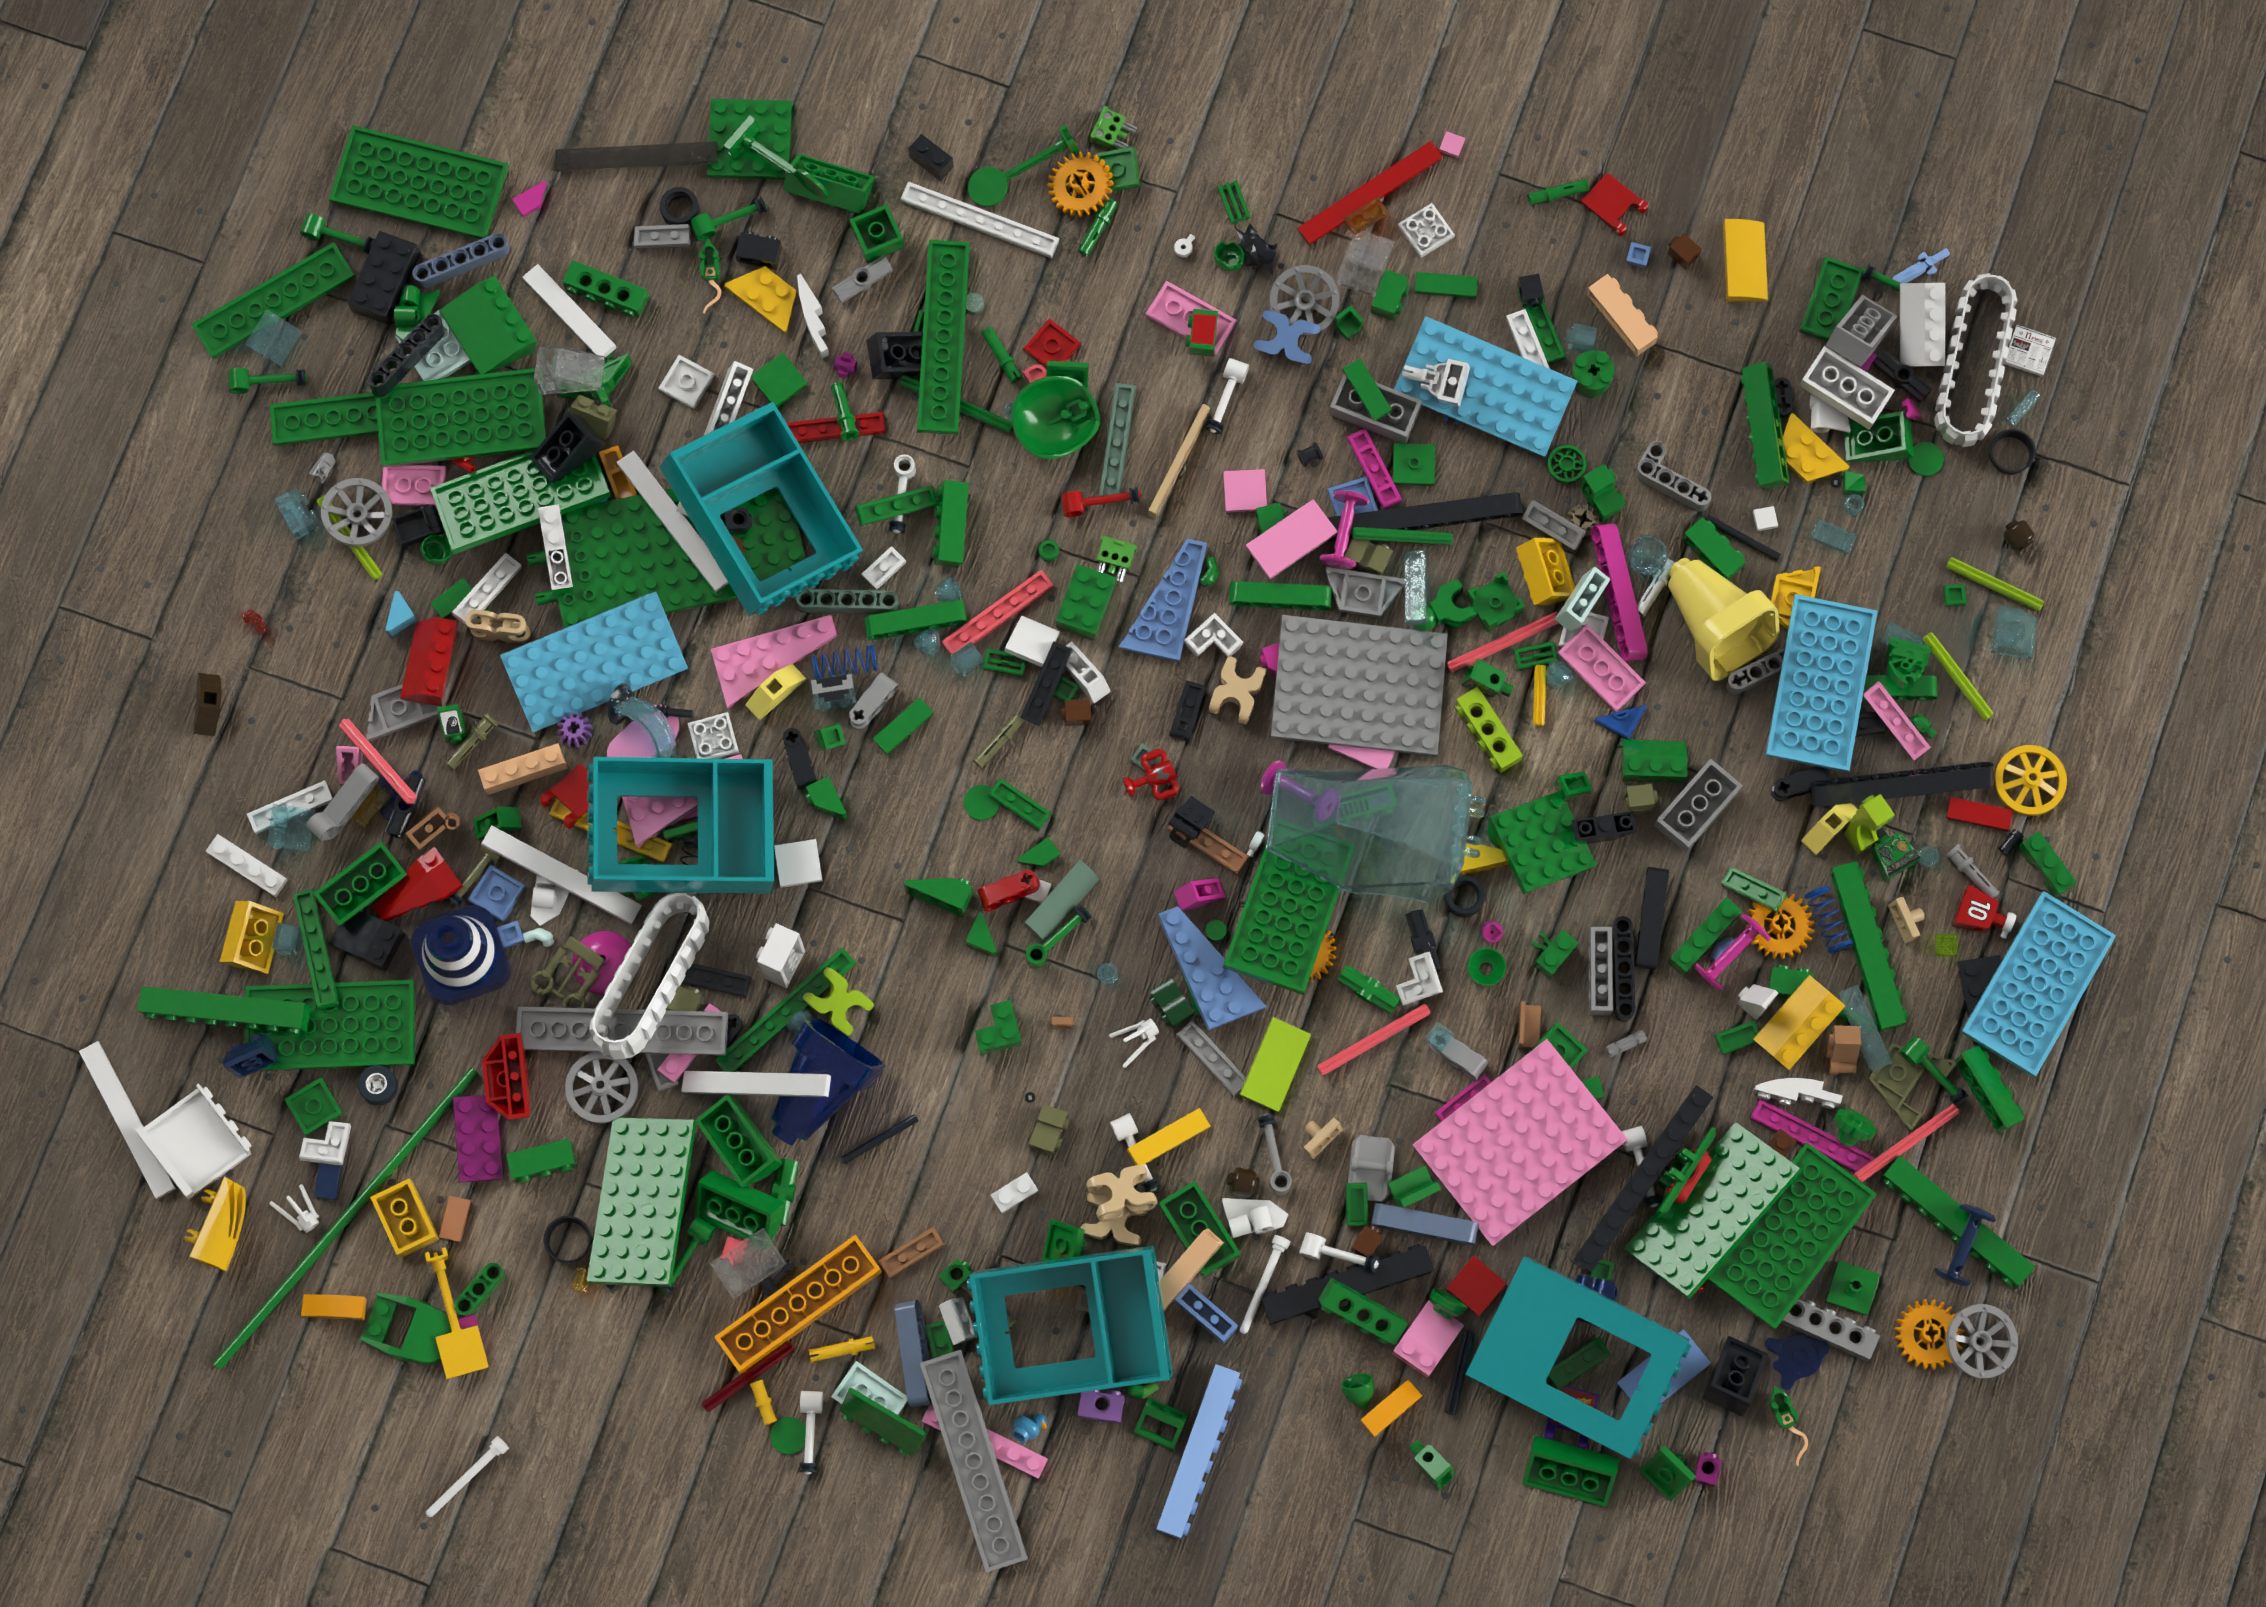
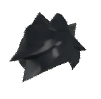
[1235,223,1277,275]

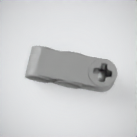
[849,672,899,730]
[1429,1031,1489,1080]

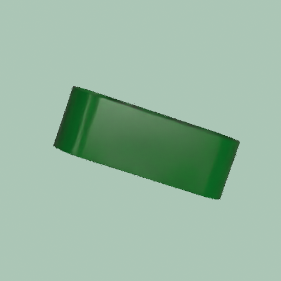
[454,1263,505,1317]

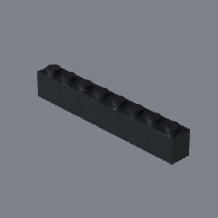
[1261,1244,1434,1326]

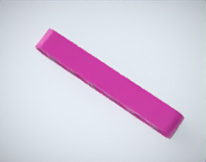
[1591,523,1648,662]

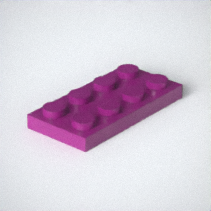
[453,1095,503,1183]

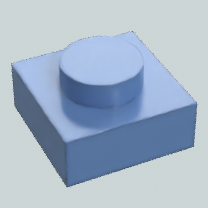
[1626,242,1651,268]
[497,921,525,949]

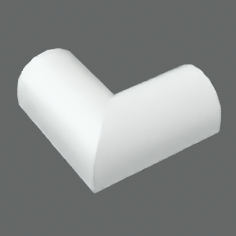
[1184,613,1243,657]

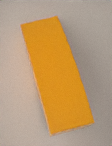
[599,445,637,499]
[301,1294,367,1320]
[1360,1380,1422,1438]

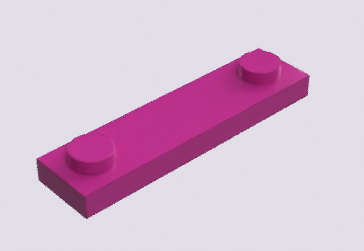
[1347,428,1402,510]

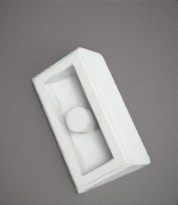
[939,1297,978,1345]

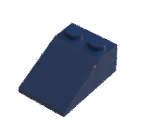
[223,1034,280,1079]

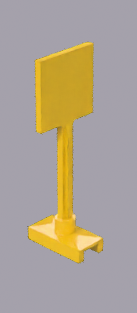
[424,1247,489,1379]

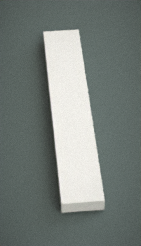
[523,264,617,361]

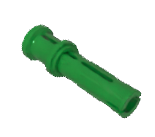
[831,382,859,441]

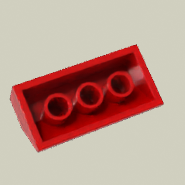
[400,617,458,707]

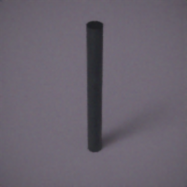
[1705,514,1781,561]
[841,1114,919,1164]

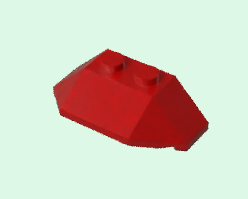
[482,1033,531,1120]

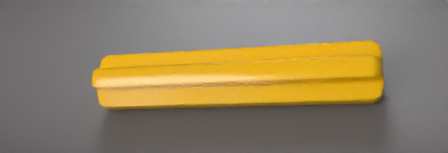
[1533,665,1546,726]

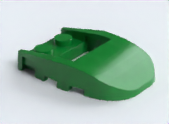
[360,1292,452,1366]

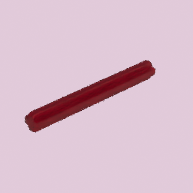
[702,1341,794,1412]

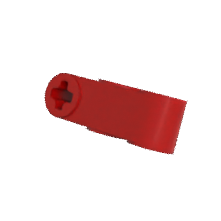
[978,870,1040,911]

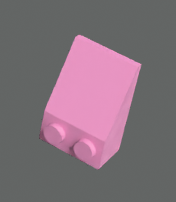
[1392,1301,1464,1379]

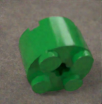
[1571,350,1614,398]

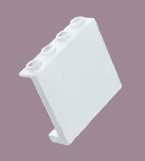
[135,1084,251,1201]

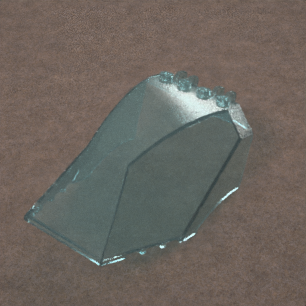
[1266,765,1486,903]

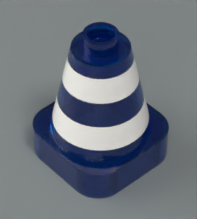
[412,905,511,1005]

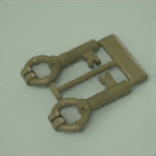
[530,936,605,1008]

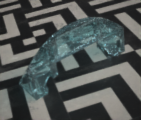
[613,697,676,758]

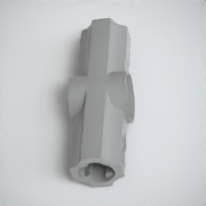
[832,256,893,304]

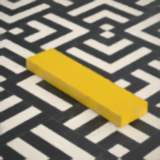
[1127,1108,1211,1165]

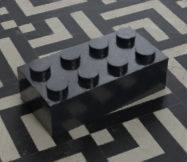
[348,231,421,325]

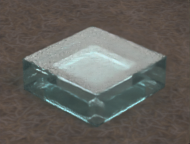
[1424,1022,1454,1052]

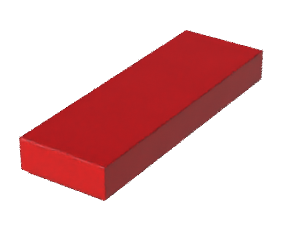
[1946,797,2013,832]

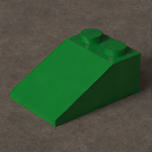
[1844,411,1914,462]
[904,878,974,918]

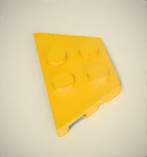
[724,266,797,334]
[1783,413,1850,484]
[1771,566,1821,630]

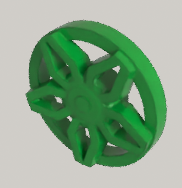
[1547,445,1586,483]

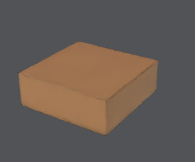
[1052,1017,1074,1029]

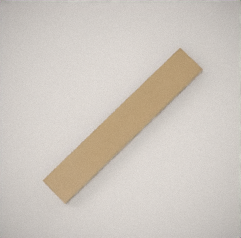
[1148,404,1210,519]

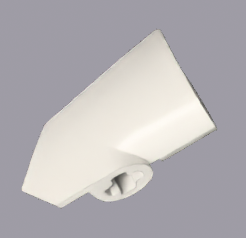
[1810,394,1851,433]
[530,870,578,926]
[1222,1198,1288,1238]

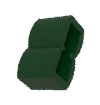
[1149,977,1195,1029]

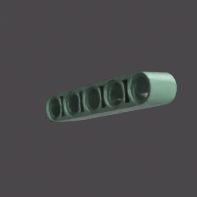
[796,589,899,614]

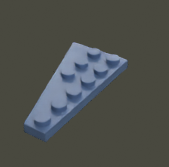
[1119,539,1207,662]
[1157,906,1267,1031]

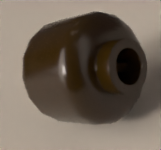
[2003,519,2035,551]
[1226,1167,1259,1198]

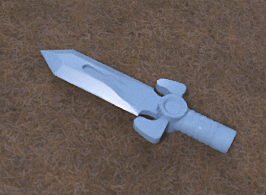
[1893,248,1950,283]

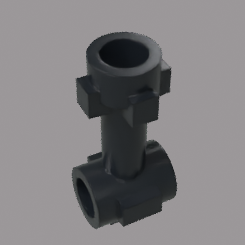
[760,1260,797,1297]

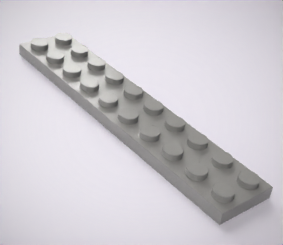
[516,1007,728,1056]
[920,1350,1028,1573]

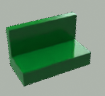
[1387,1165,1441,1208]

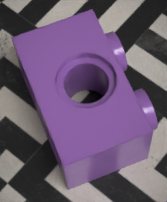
[1078,1390,1125,1424]

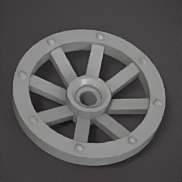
[1270,265,1340,335]
[321,478,393,547]
[565,1052,639,1124]
[1946,1304,2018,1379]

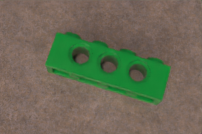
[562,260,649,318]
[1318,1278,1408,1345]

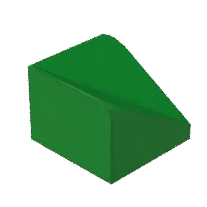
[1843,471,1865,495]

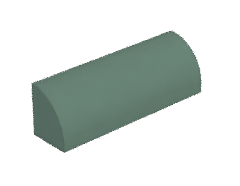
[1025,860,1099,943]

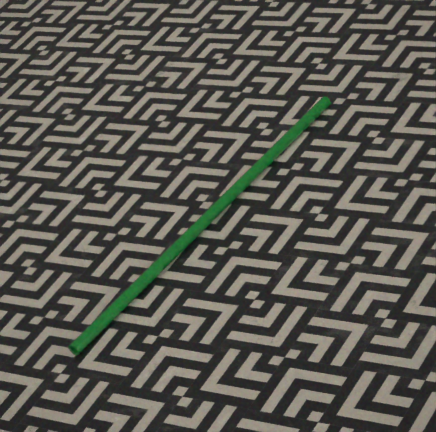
[213,1068,479,1370]

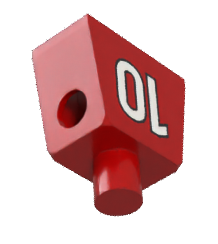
[1952,885,2007,933]

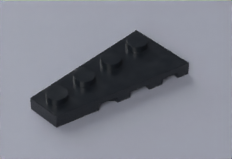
[1957,955,2000,1045]

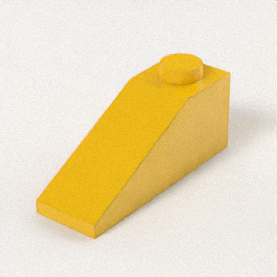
[1452,841,1509,876]

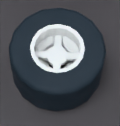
[358,1065,398,1105]

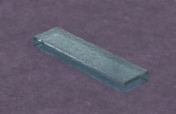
[1405,549,1427,626]
[1837,985,1892,1072]

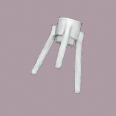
[1109,1018,1159,1068]
[269,1184,319,1233]

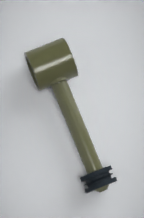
[448,846,504,907]

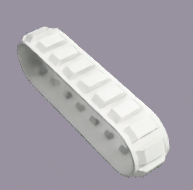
[1934,273,2018,447]
[590,893,709,1059]

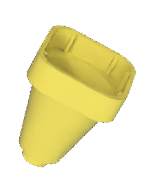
[1668,558,1780,681]

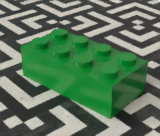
[1158,1181,1241,1280]

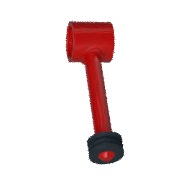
[1061,487,1141,517]

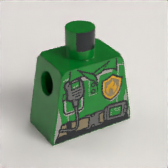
[1461,659,1513,698]
[1871,828,1922,882]

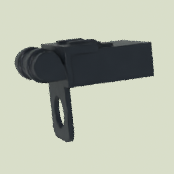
[392,505,445,548]
[1168,796,1215,848]

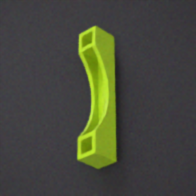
[1844,794,1895,855]

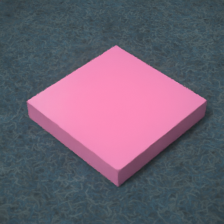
[1223,469,1267,513]

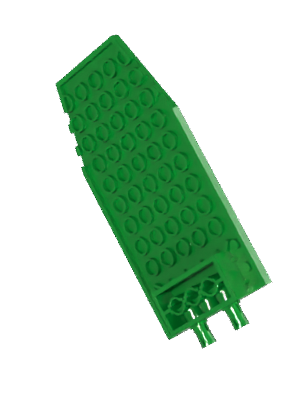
[527,488,806,628]

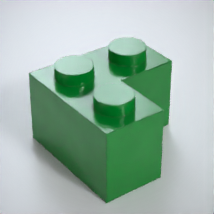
[1580,464,1625,522]
[975,1000,1022,1055]

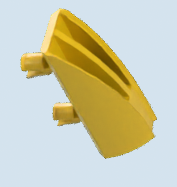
[184,1177,246,1271]

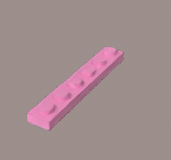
[922,1404,1048,1479]

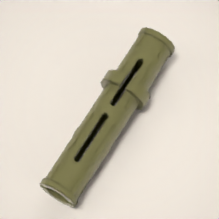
[973,713,1024,769]

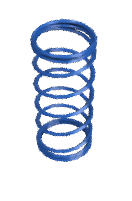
[812,645,878,679]
[1804,885,1854,954]

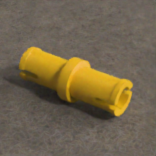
[750,1380,777,1425]

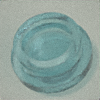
[1919,846,1940,867]
[1097,963,1118,984]

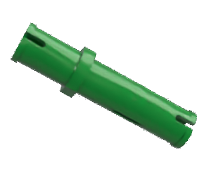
[1527,179,1589,205]
[1077,198,1118,256]
[981,326,1022,384]

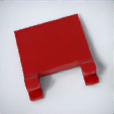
[1581,173,1648,236]
[540,764,591,829]

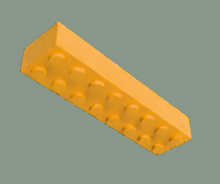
[714,1234,882,1374]

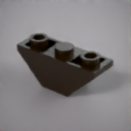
[193,673,222,736]

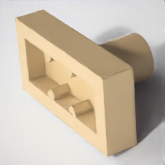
[1888,897,1925,944]
[1304,1117,1343,1160]

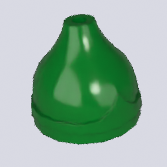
[1341,1373,1374,1410]

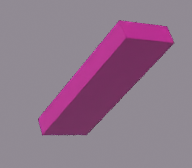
[1434,1073,1491,1122]

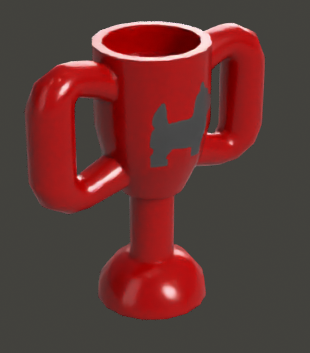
[1122,749,1179,800]

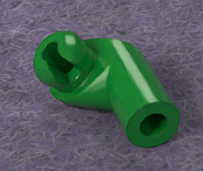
[1200,557,1219,587]

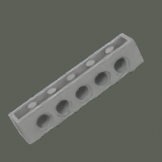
[1781,1299,1880,1362]

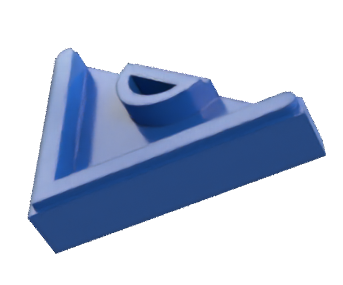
[1594,705,1647,739]

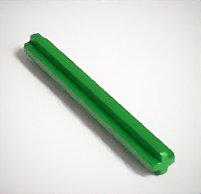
[1352,527,1453,545]

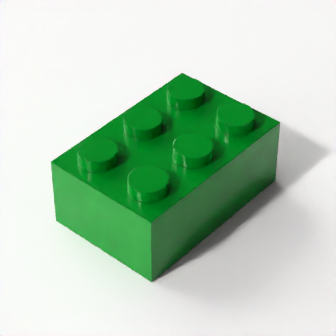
[1056,564,1116,641]

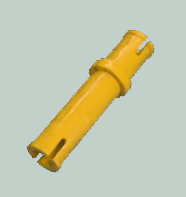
[809,1335,875,1363]

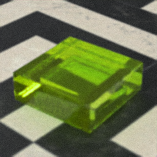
[1935,933,1957,957]

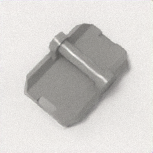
[1348,1135,1395,1202]

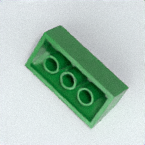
[783,153,875,213]
[313,841,407,927]
[1954,1045,2024,1135]
[695,1094,783,1188]
[694,1170,785,1249]
[1522,1436,1619,1507]

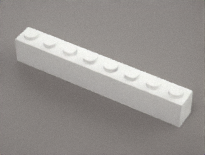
[676,361,753,516]

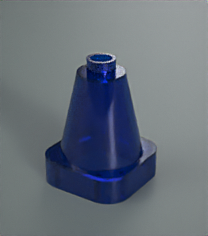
[771,1018,886,1145]

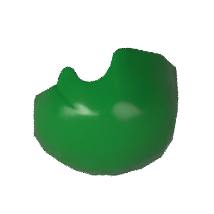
[1214,241,1245,272]
[420,535,453,565]

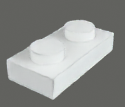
[862,546,906,590]
[991,1172,1038,1214]

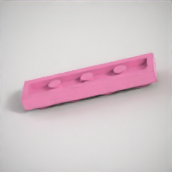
[1863,681,1931,760]
[657,1003,721,1084]

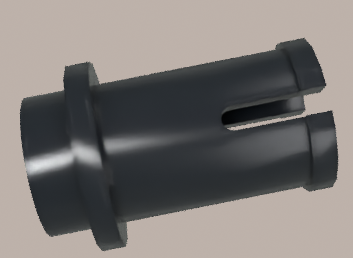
[1998,829,2024,856]

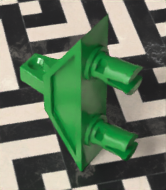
[553,352,632,406]

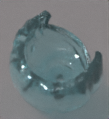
[1629,535,1668,576]

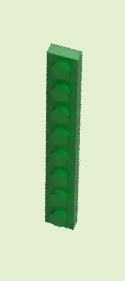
[715,948,857,1072]

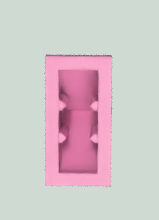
[336,746,363,784]

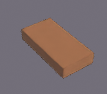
[439,1196,471,1243]

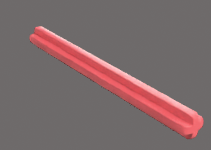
[1447,612,1559,673]
[339,719,417,804]
[1317,1004,1430,1075]
[1854,1104,1959,1182]

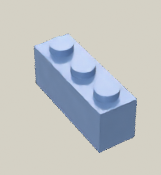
[1174,1283,1238,1345]

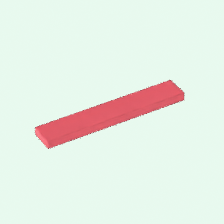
[941,569,1054,659]

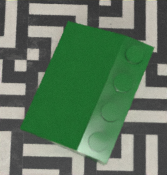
[439,275,537,374]
[839,1388,928,1457]

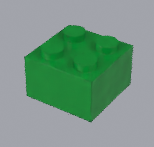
[849,204,904,263]

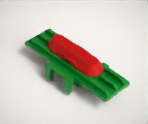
[1653,1127,1716,1218]

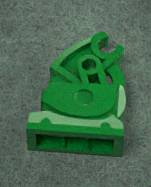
[1886,636,1931,689]

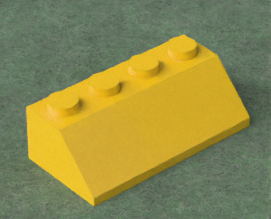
[1753,975,1846,1070]

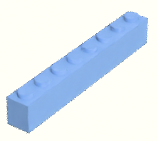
[1156,1364,1242,1539]

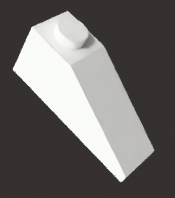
[1066,642,1111,703]
[1737,984,1778,1020]

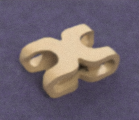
[465,610,531,644]
[1209,656,1266,725]
[1086,1165,1158,1222]
[1080,1193,1148,1247]

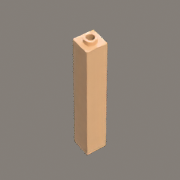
[1159,1228,1224,1311]

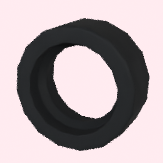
[660,187,699,226]
[1444,875,1485,918]

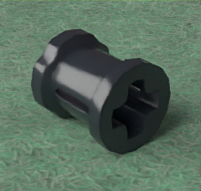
[1296,442,1323,467]

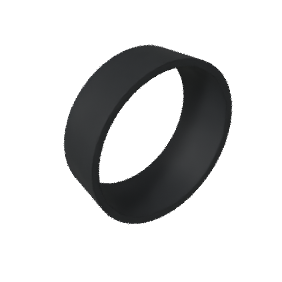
[1990,429,2036,475]
[543,1216,591,1263]

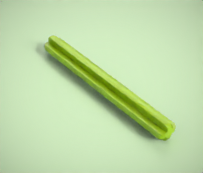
[317,495,382,581]
[1946,557,2044,611]
[1923,632,1993,720]

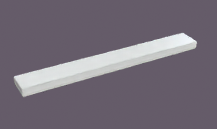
[900,182,1059,259]
[617,451,729,593]
[481,825,642,925]
[79,1041,176,1199]
[681,1071,831,1097]

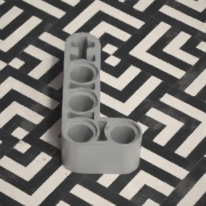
[1636,441,1711,511]
[1726,648,1784,695]
[305,763,380,841]

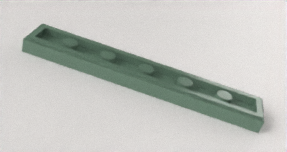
[1099,383,1136,505]

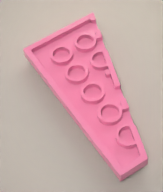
[711,615,837,709]
[622,754,743,849]

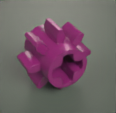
[833,352,858,379]

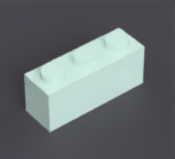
[1555,566,1611,632]

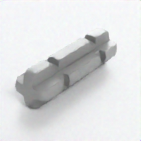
[1606,1030,1647,1057]

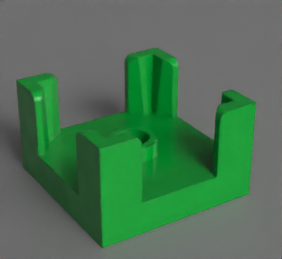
[1466,571,1525,633]

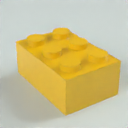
[370,1178,440,1258]

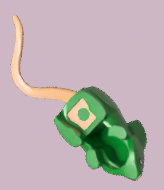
[699,240,721,314]
[1769,1386,1808,1466]

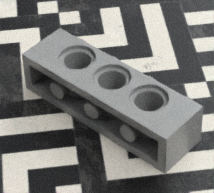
[1588,927,1613,1015]

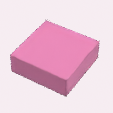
[1439,131,1465,158]

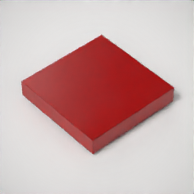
[1023,318,1081,369]
[1446,1256,1507,1317]

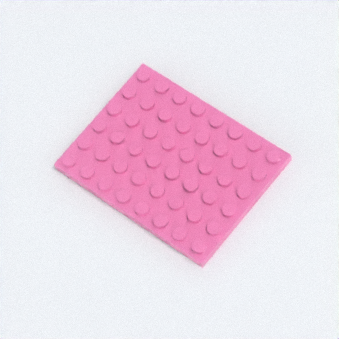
[1413,1039,1628,1246]

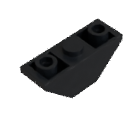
[1572,811,1637,844]

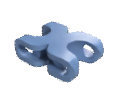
[1253,310,1321,364]

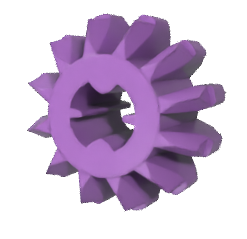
[557,712,593,748]

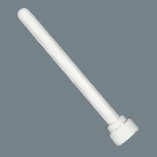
[1240,1235,1291,1334]
[426,1436,509,1517]

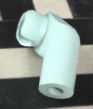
[522,928,554,947]

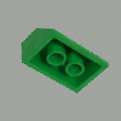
[1621,739,1688,783]

